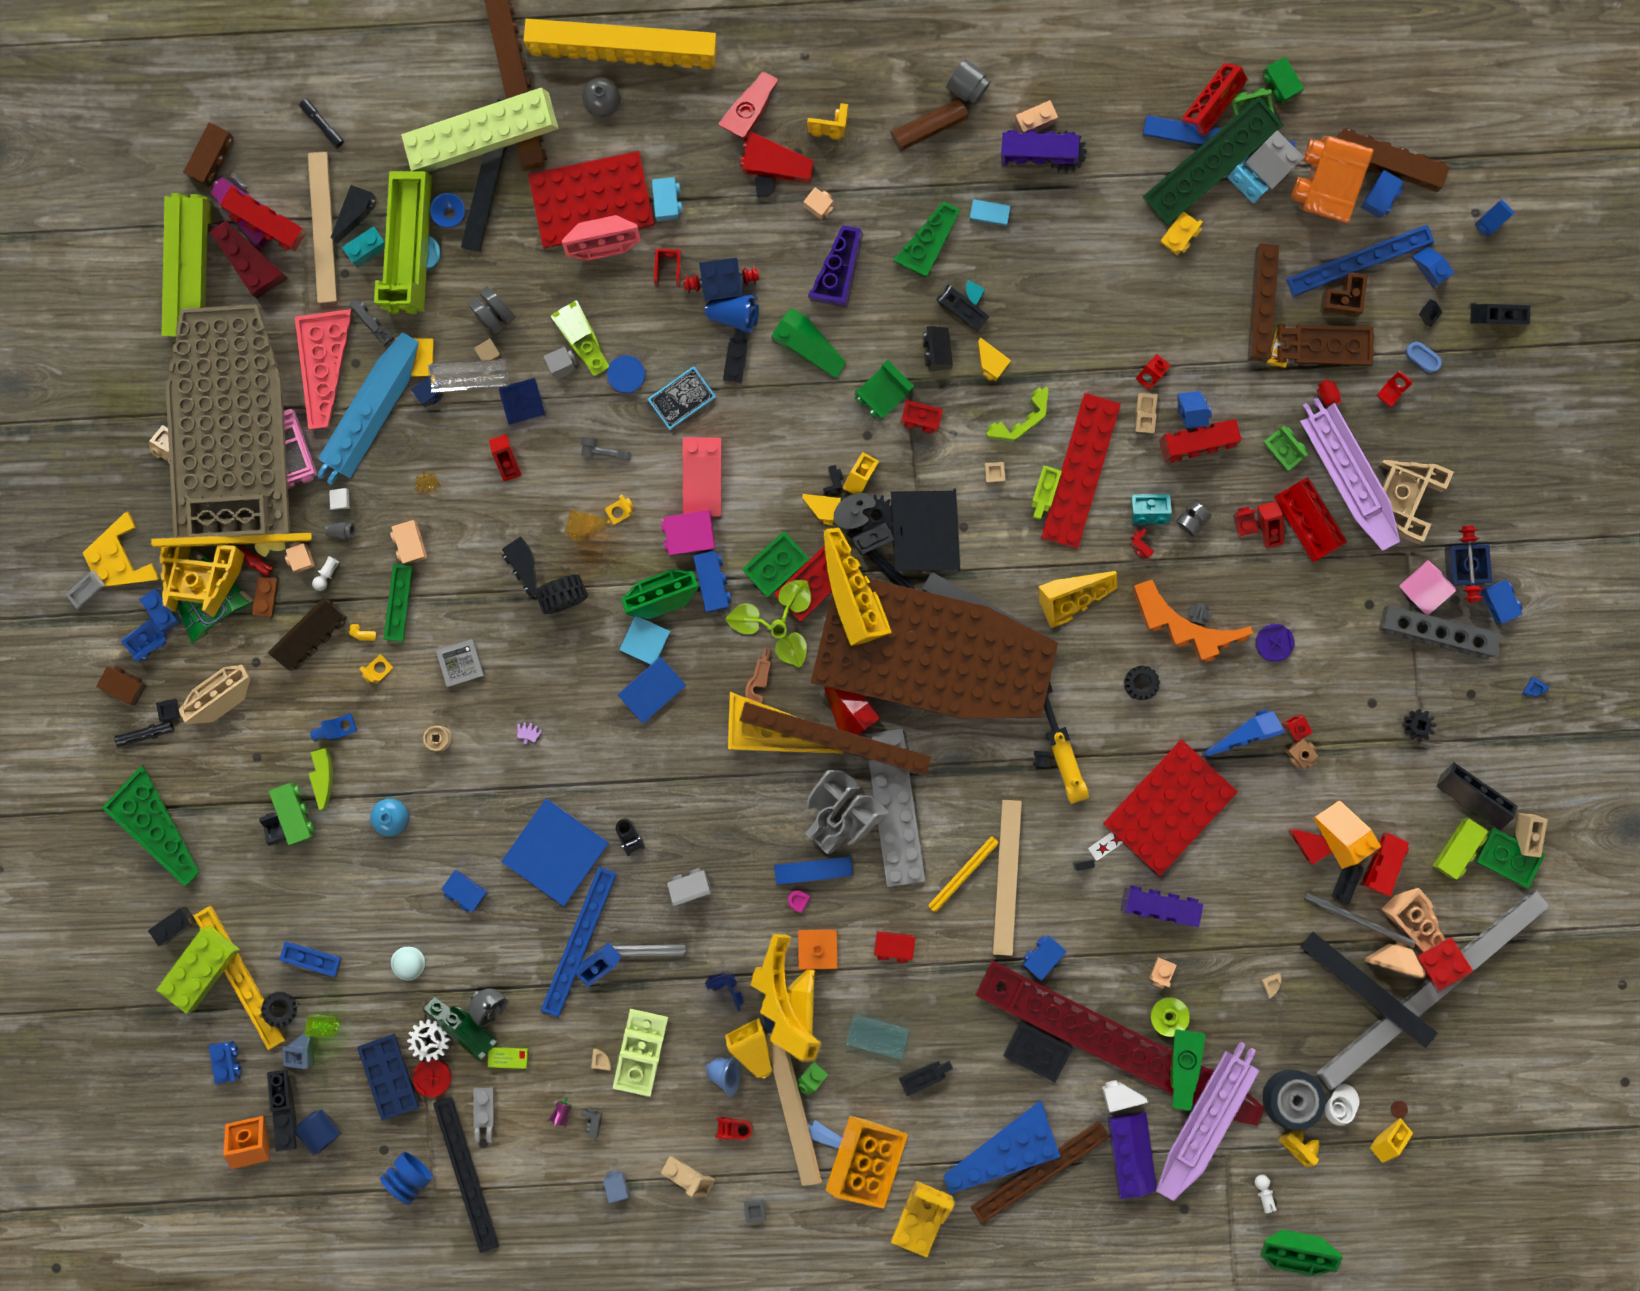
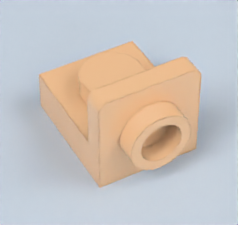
[1149,957,1177,989]

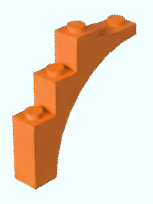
[1132,580,1253,663]

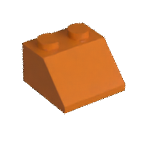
[223,1116,270,1169]

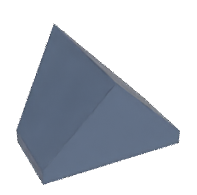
[283,1026,314,1069]

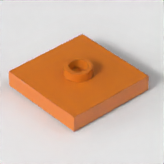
[798,929,837,969]

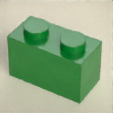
[1262,56,1305,105]

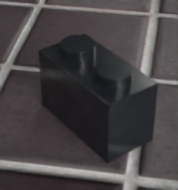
[148,907,197,946]

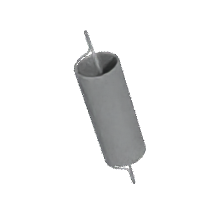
[227,170,249,194]

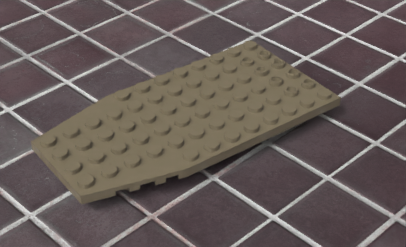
[166,304,290,538]

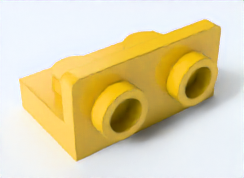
[1159,211,1202,256]

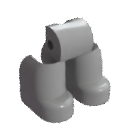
[805,770,888,854]

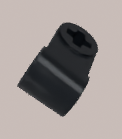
[615,818,645,856]

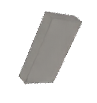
[65,570,105,609]

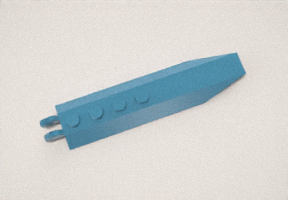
[317,332,419,485]

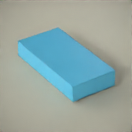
[970,199,1010,226]

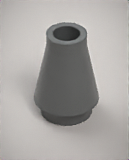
[325,521,355,540]

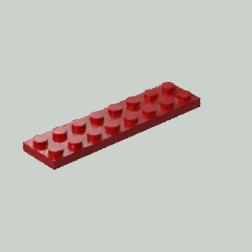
[1041,392,1121,549]

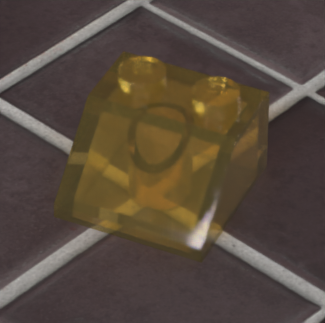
[565,509,611,542]

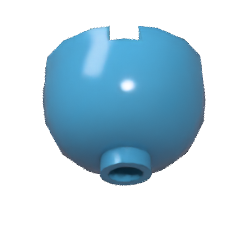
[370,798,409,837]

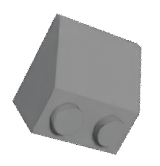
[1245,131,1304,190]
[667,868,712,906]

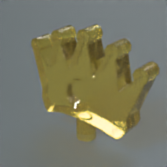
[415,471,441,493]

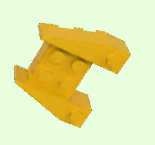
[159,545,244,617]

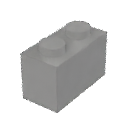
[544,347,577,380]

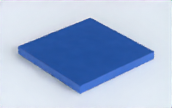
[501,798,609,906]

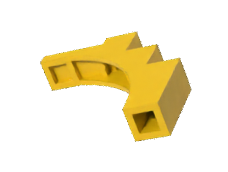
[750,934,821,1061]

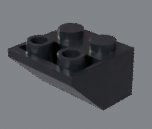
[922,326,953,371]

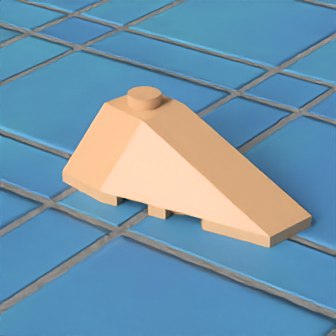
[1381,888,1445,953]
[1365,941,1424,977]

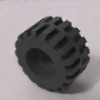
[535,574,588,614]

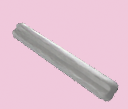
[613,945,686,957]

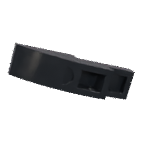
[267,1070,297,1152]

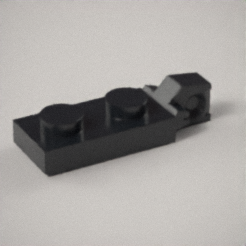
[723,329,748,383]
[899,1060,953,1096]

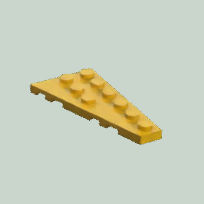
[728,692,843,754]

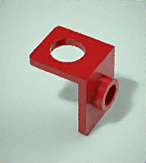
[1136,354,1171,390]
[1377,371,1413,408]

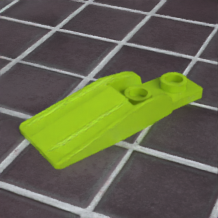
[551,301,609,376]

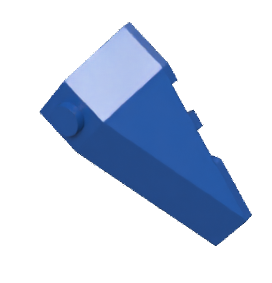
[1203,709,1285,756]

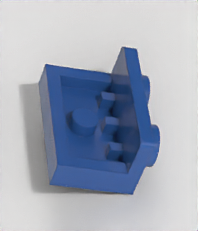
[121,618,167,662]

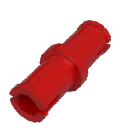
[238,546,274,577]

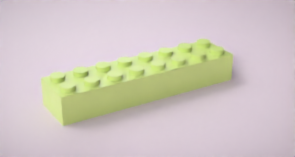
[401,87,559,172]

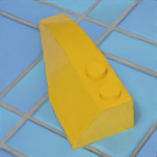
[824,528,892,646]

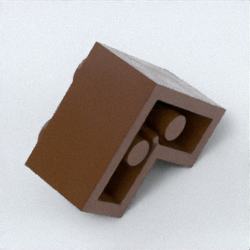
[1320,272,1368,317]

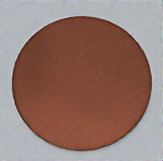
[1390,1101,1408,1118]

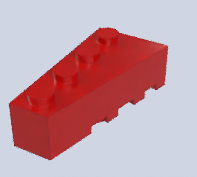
[220,185,307,252]
[1159,419,1242,463]

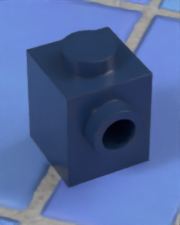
[411,376,443,407]

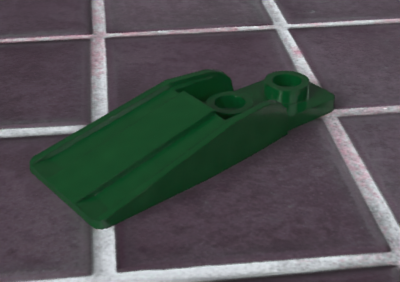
[423,997,497,1061]

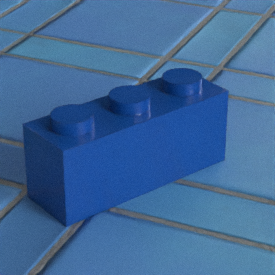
[693,551,732,613]

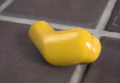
[348,624,376,641]

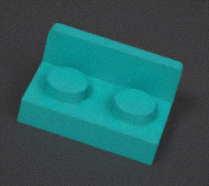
[1131,494,1172,525]

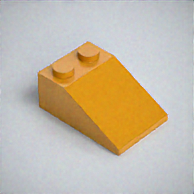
[1313,801,1381,869]

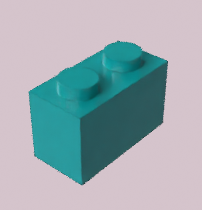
[342,226,385,268]

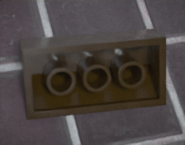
[267,598,347,671]

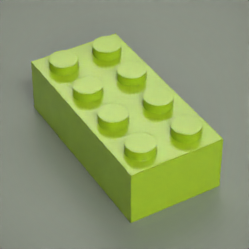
[156,925,240,1014]

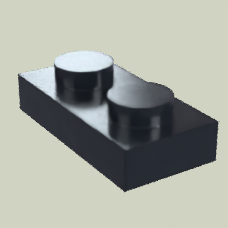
[852,521,895,555]

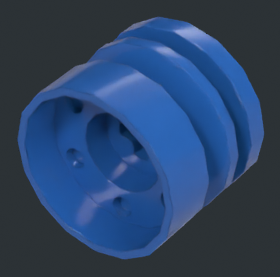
[380,1151,433,1205]

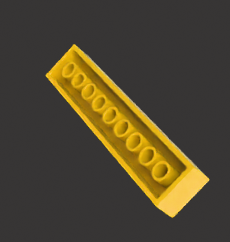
[524,19,718,69]

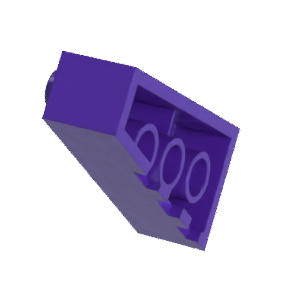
[808,225,863,308]
[1120,885,1203,927]

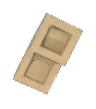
[1135,392,1158,433]

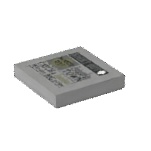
[436,639,484,687]

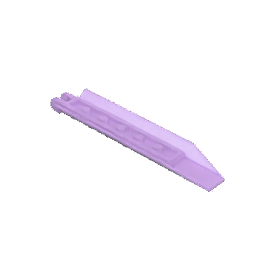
[1300,398,1400,551]
[1156,1042,1260,1201]

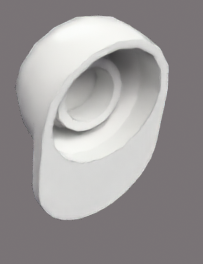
[1324,1084,1359,1126]

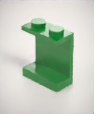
[854,359,914,421]

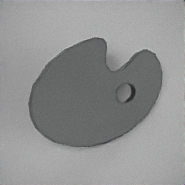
[834,493,876,529]

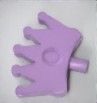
[517,722,542,744]

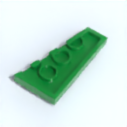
[893,201,960,278]

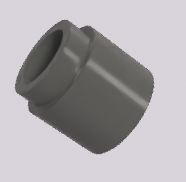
[946,59,991,105]

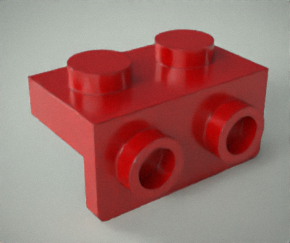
[901,400,943,434]

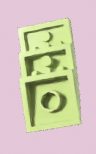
[613,1009,668,1097]

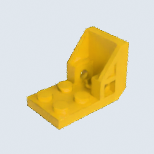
[891,1181,954,1258]

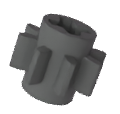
[1187,603,1212,626]

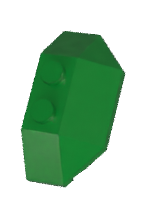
[621,569,699,619]
[1260,1229,1343,1276]

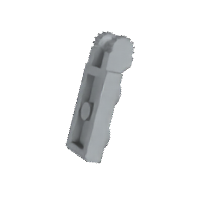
[473,1087,494,1143]

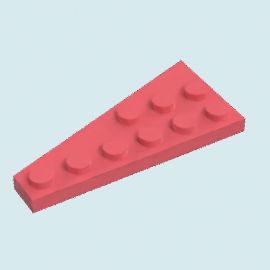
[295,309,353,430]

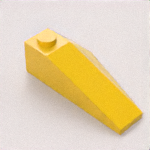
[1038,571,1117,628]

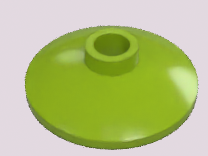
[1151,997,1190,1037]

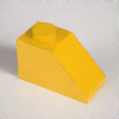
[977,338,1011,382]
[843,452,879,494]
[802,494,841,526]
[1370,1118,1413,1163]

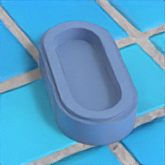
[1406,342,1442,373]

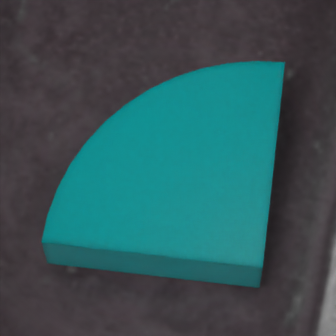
[966,280,985,305]

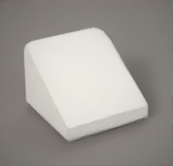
[330,488,350,510]

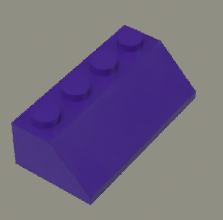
[1107,1112,1157,1199]

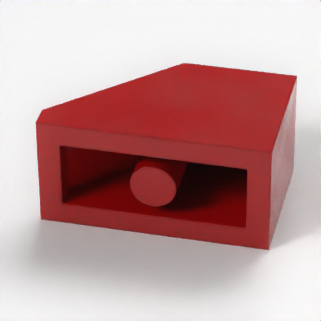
[489,434,522,482]
[1257,501,1284,549]
[1288,829,1332,865]

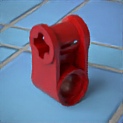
[715,1117,753,1140]

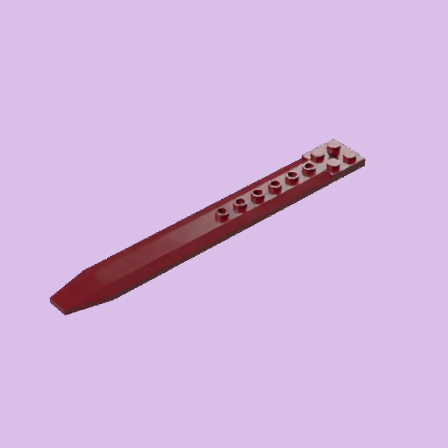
[975,960,1264,1126]

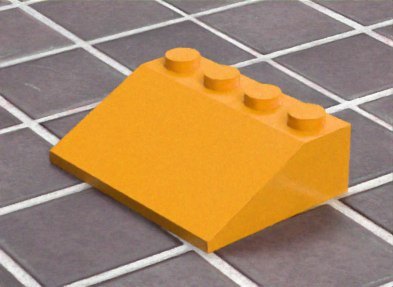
[825,1116,909,1209]

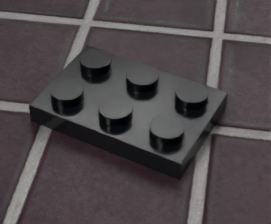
[1003,1021,1073,1083]

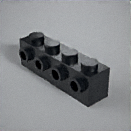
[1436,762,1518,831]

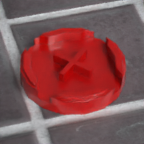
[413,1058,452,1097]

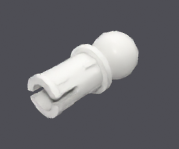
[312,556,340,591]
[1255,1175,1277,1213]

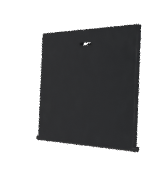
[891,489,960,572]

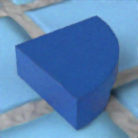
[1522,677,1550,696]

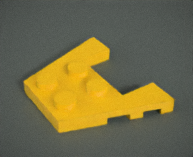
[83,512,160,587]

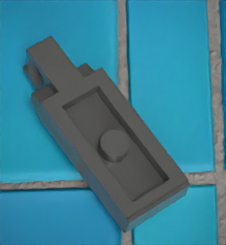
[349,299,393,345]

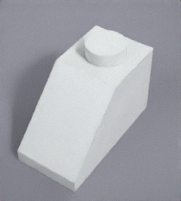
[1102,1080,1148,1112]

